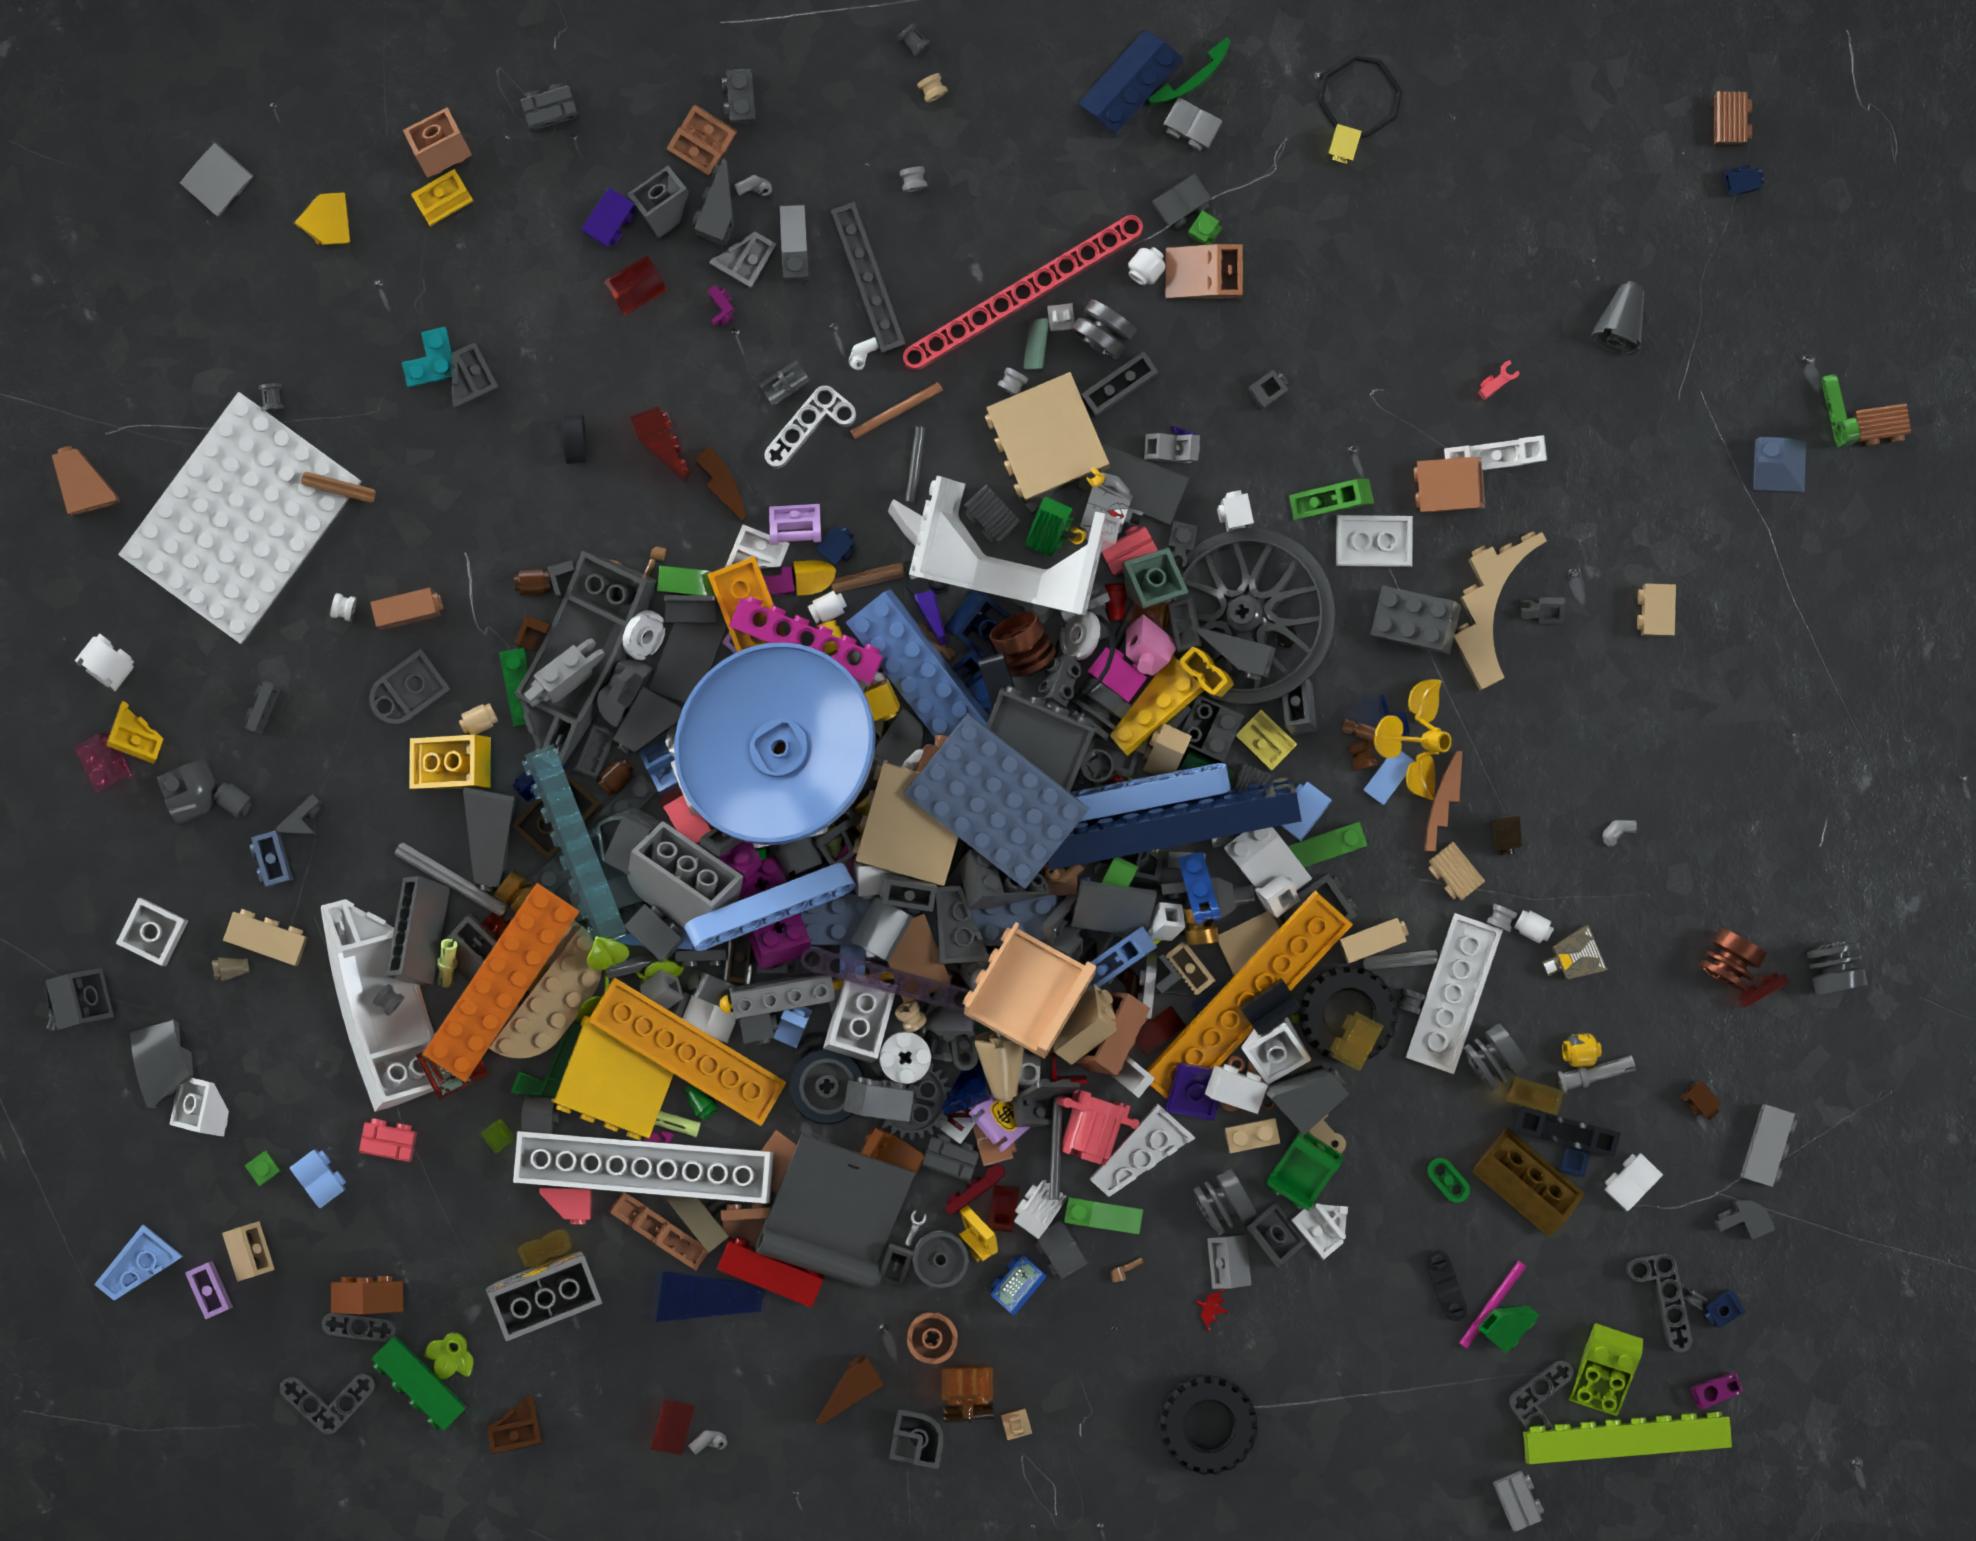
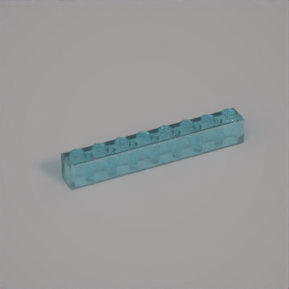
[522,744,628,942]

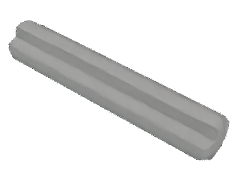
[1362,950,1438,970]

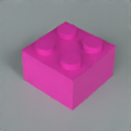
[1087,647,1147,703]

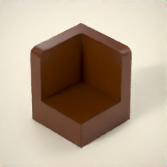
[515,615,551,653]

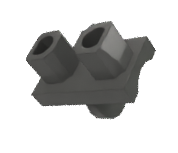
[759,360,811,406]

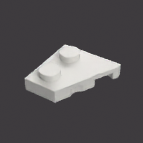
[725,524,790,569]

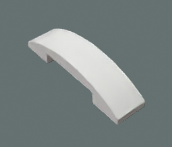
[1444,435,1547,471]

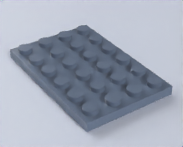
[904,713,1089,889]

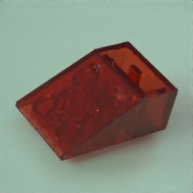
[630,406,691,484]

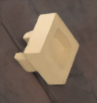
[1001,1408,1032,1440]

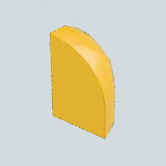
[793,560,836,596]

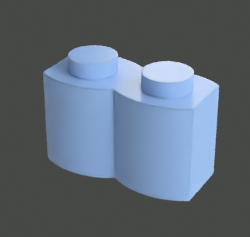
[290,1149,346,1208]

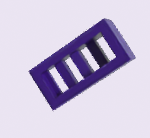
[914,590,947,646]

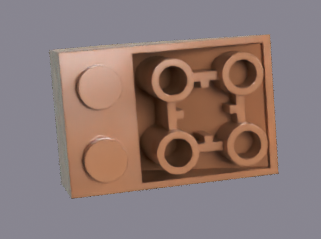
[1165,244,1243,299]

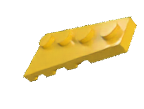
[1110,655,1204,756]

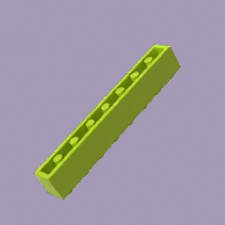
[1523,1411,1732,1464]

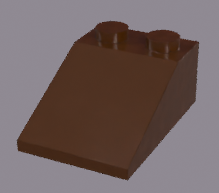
[816,1355,885,1426]

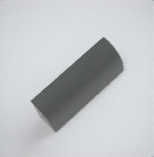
[386,876,450,985]

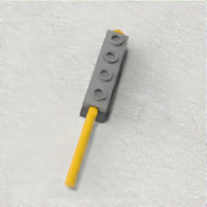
[719,969,894,1019]

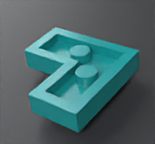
[402,327,452,388]

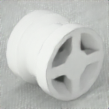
[330,593,357,622]

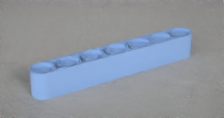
[1070,763,1231,821]
[684,863,855,951]

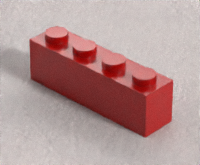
[717,1236,824,1308]

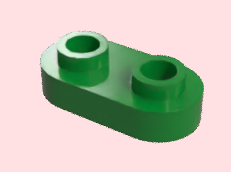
[1427,1158,1470,1203]

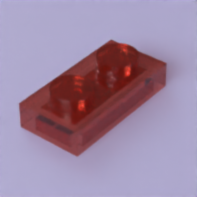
[1737,972,1790,1007]

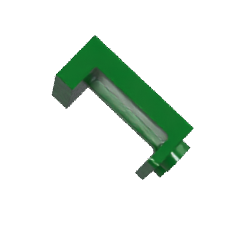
[1266,1131,1344,1211]

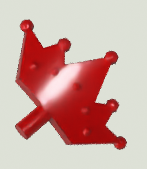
[1196,1289,1228,1331]

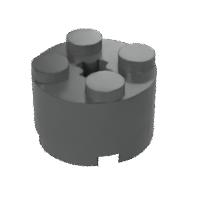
[774,836,830,882]

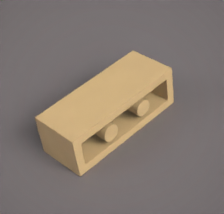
[223,909,308,966]

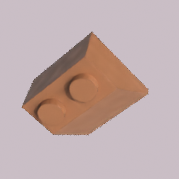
[403,107,472,178]

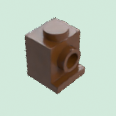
[1679,1080,1722,1121]

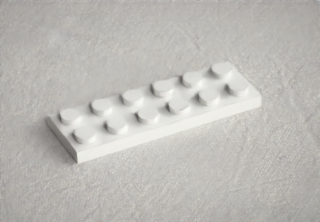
[1405,913,1503,1074]

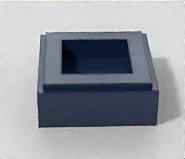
[1559,1146,1591,1177]

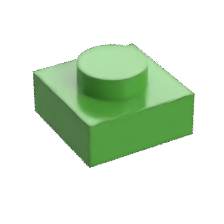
[245,1150,281,1186]

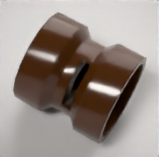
[1348,741,1378,771]

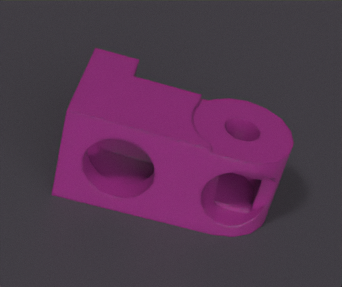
[763,566,796,596]
[1689,1372,1743,1409]

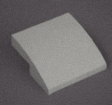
[180,143,253,216]

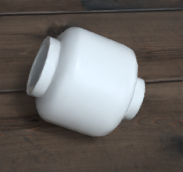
[1128,247,1165,286]

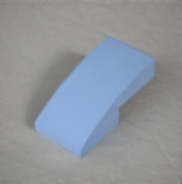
[1364,751,1415,805]

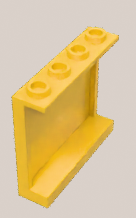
[551,1016,673,1141]

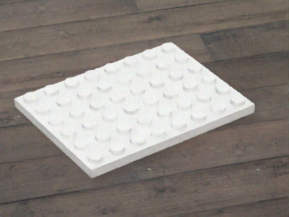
[118,392,362,644]

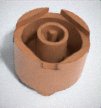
[907,1311,958,1364]

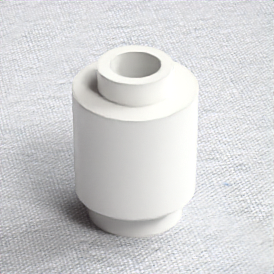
[808,591,847,624]
[1514,910,1554,944]

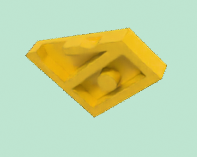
[106,701,163,764]

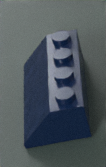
[1078,29,1184,138]

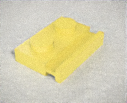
[1236,709,1297,771]

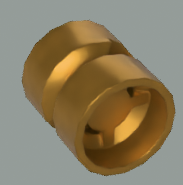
[494,870,535,913]
[1183,906,1219,945]

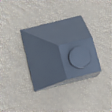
[1753,437,1806,492]

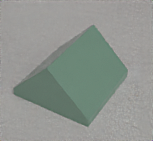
[1123,548,1189,609]

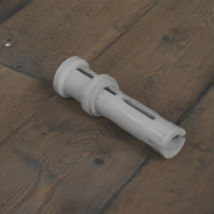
[1557,1055,1636,1094]

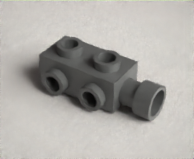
[1037,654,1081,709]

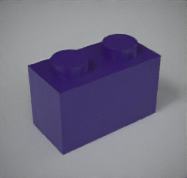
[581,187,637,249]

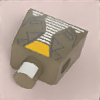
[1542,925,1607,980]

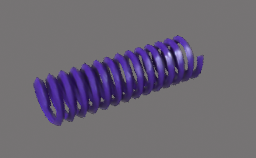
[1171,425,1197,435]

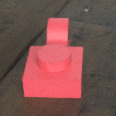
[1478,360,1520,400]

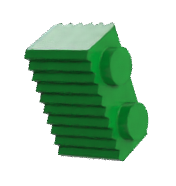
[1024,497,1074,557]

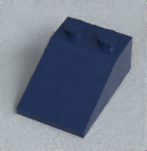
[944,590,1012,658]

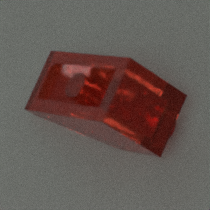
[1135,1006,1186,1056]

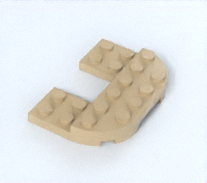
[489,920,602,1058]

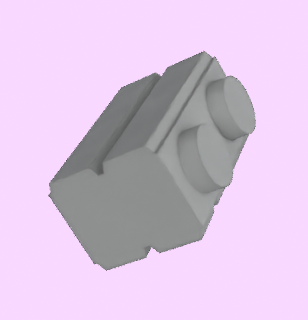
[1493,1471,1544,1532]

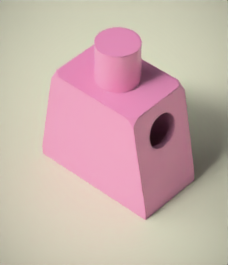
[1125,614,1177,676]

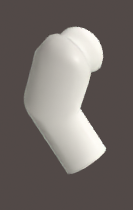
[849,337,880,370]

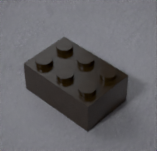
[511,770,602,861]

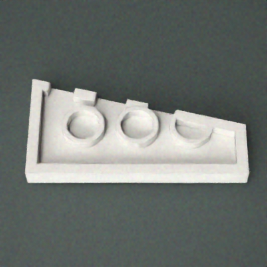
[1089,1103,1195,1197]

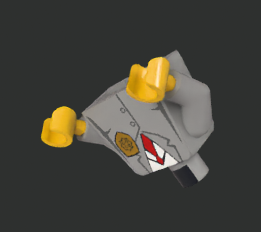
[1068,467,1144,544]

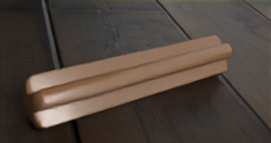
[301,472,376,503]
[831,563,905,593]

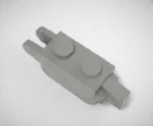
[524,638,606,707]

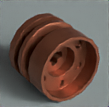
[989,611,1056,677]
[1700,928,1767,992]

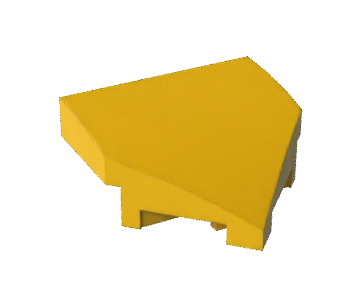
[293,193,350,245]
[959,1205,998,1262]

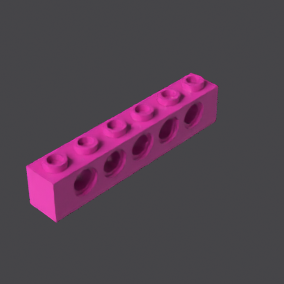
[729,596,884,685]

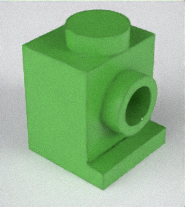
[1187,210,1222,245]

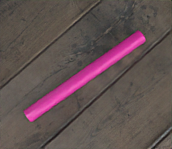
[1459,1261,1527,1349]

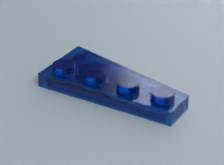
[656,1271,764,1322]

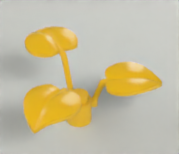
[1374,679,1451,800]

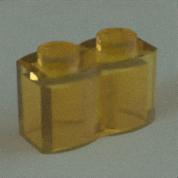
[517,1229,574,1267]

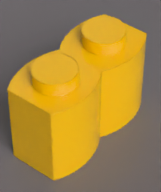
[1180,647,1234,698]

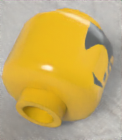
[1562,1034,1602,1067]

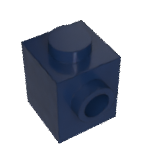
[815,526,855,567]

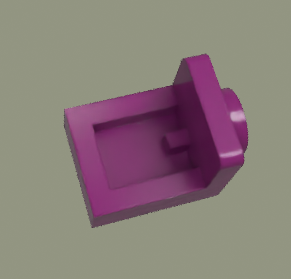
[707,285,735,327]

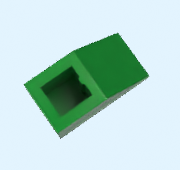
[1477,1305,1539,1354]

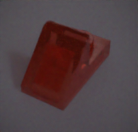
[988,1185,1020,1233]

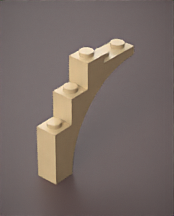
[1453,531,1547,691]

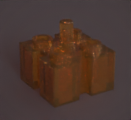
[941,1365,993,1419]

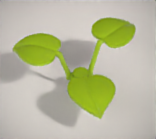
[575,936,684,1024]

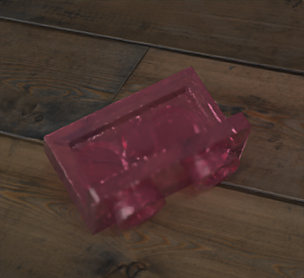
[74,731,131,793]

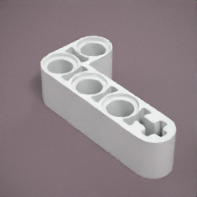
[765,386,856,469]

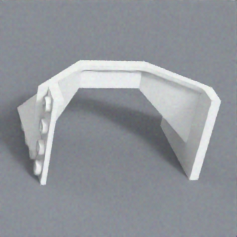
[909,476,1121,616]

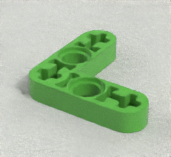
[1822,374,1860,448]

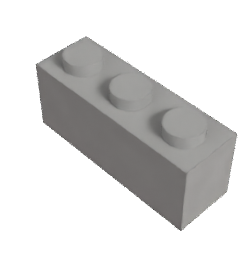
[1740,1104,1797,1187]

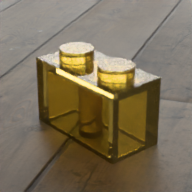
[1330,1012,1384,1072]
[1505,1076,1564,1115]

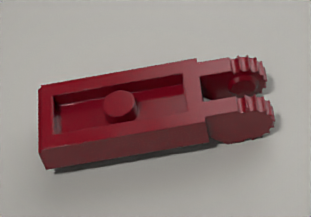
[945,1164,1006,1216]

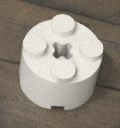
[74,634,134,691]
[879,1031,931,1084]

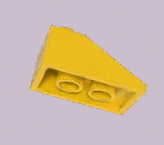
[410,735,491,789]

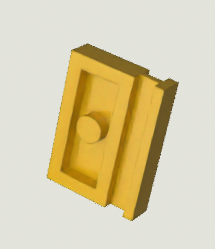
[411,169,474,227]

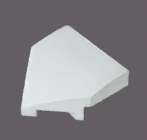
[1290,1203,1348,1260]

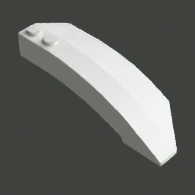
[321,899,445,1112]

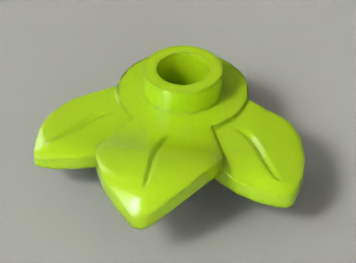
[424,1333,474,1380]

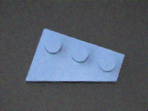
[94,1225,184,1300]

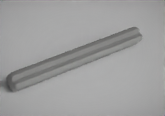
[395,843,508,916]

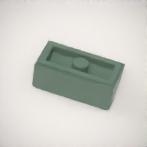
[1023,318,1049,372]

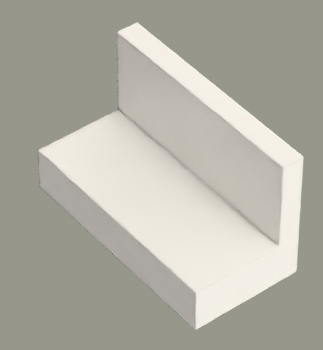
[1112,1056,1155,1098]

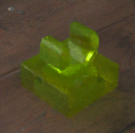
[480,1118,516,1154]

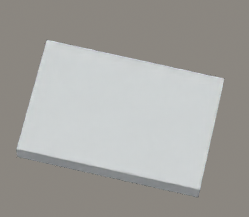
[1336,515,1413,567]

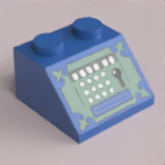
[990,1255,1047,1315]

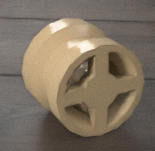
[917,73,948,103]
[895,1000,927,1032]

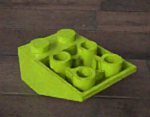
[1569,1323,1643,1416]

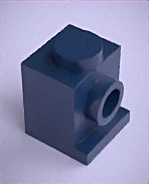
[1724,165,1764,197]
[1703,1290,1746,1328]

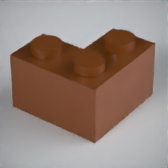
[331,1276,403,1314]

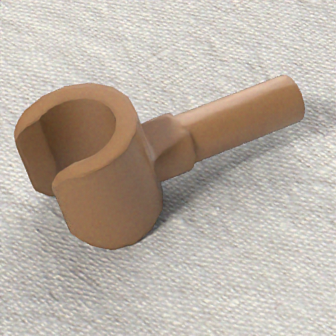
[644,546,666,576]
[1110,1257,1144,1282]

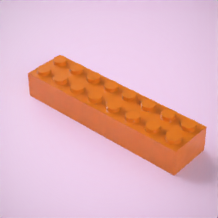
[422,883,580,1082]

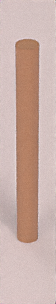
[850,382,943,439]

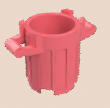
[1056,1089,1140,1166]

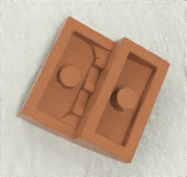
[667,104,738,176]

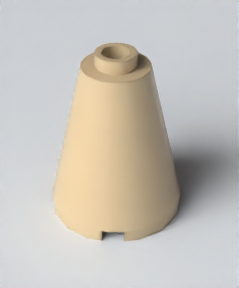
[974,1030,1024,1102]

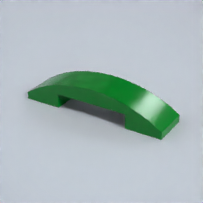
[1147,37,1230,107]

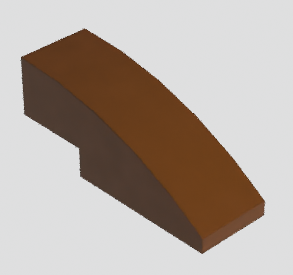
[695,446,747,522]

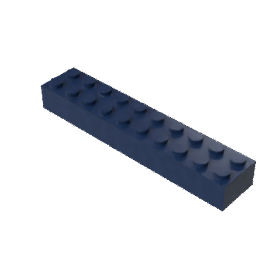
[1048,778,1302,870]

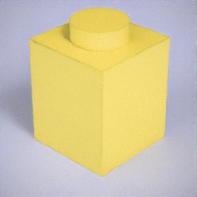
[1329,124,1362,164]

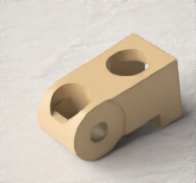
[1308,1114,1346,1153]

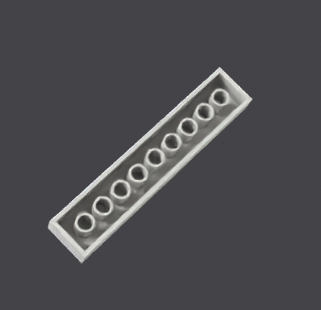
[513,1131,774,1203]

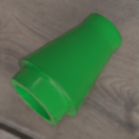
[683,1084,719,1121]

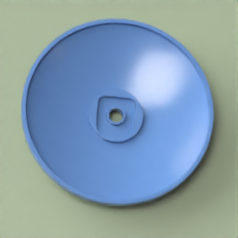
[674,643,876,845]

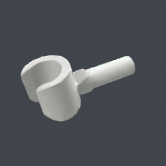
[905,1210,926,1246]

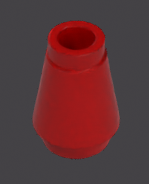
[1105,583,1127,620]

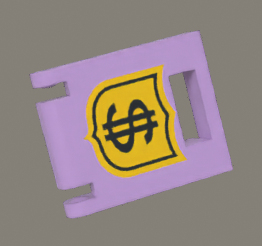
[969,1089,1030,1152]

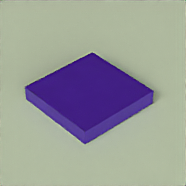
[1164,1062,1220,1121]

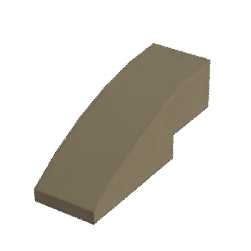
[663,1195,729,1253]

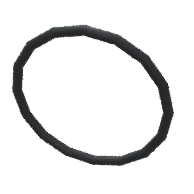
[1054,615,1115,698]

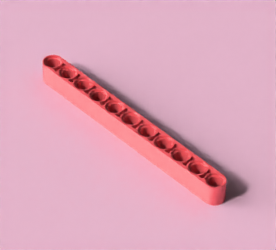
[903,215,1143,371]

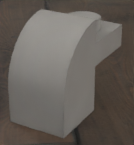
[1144,433,1200,463]

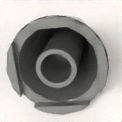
[1591,281,1645,355]

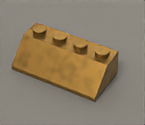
[1471,1127,1585,1238]

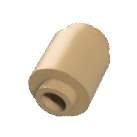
[459,703,498,735]

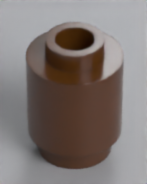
[514,569,551,596]
[596,758,633,796]

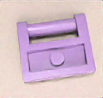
[769,504,821,545]

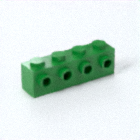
[371,1335,468,1431]

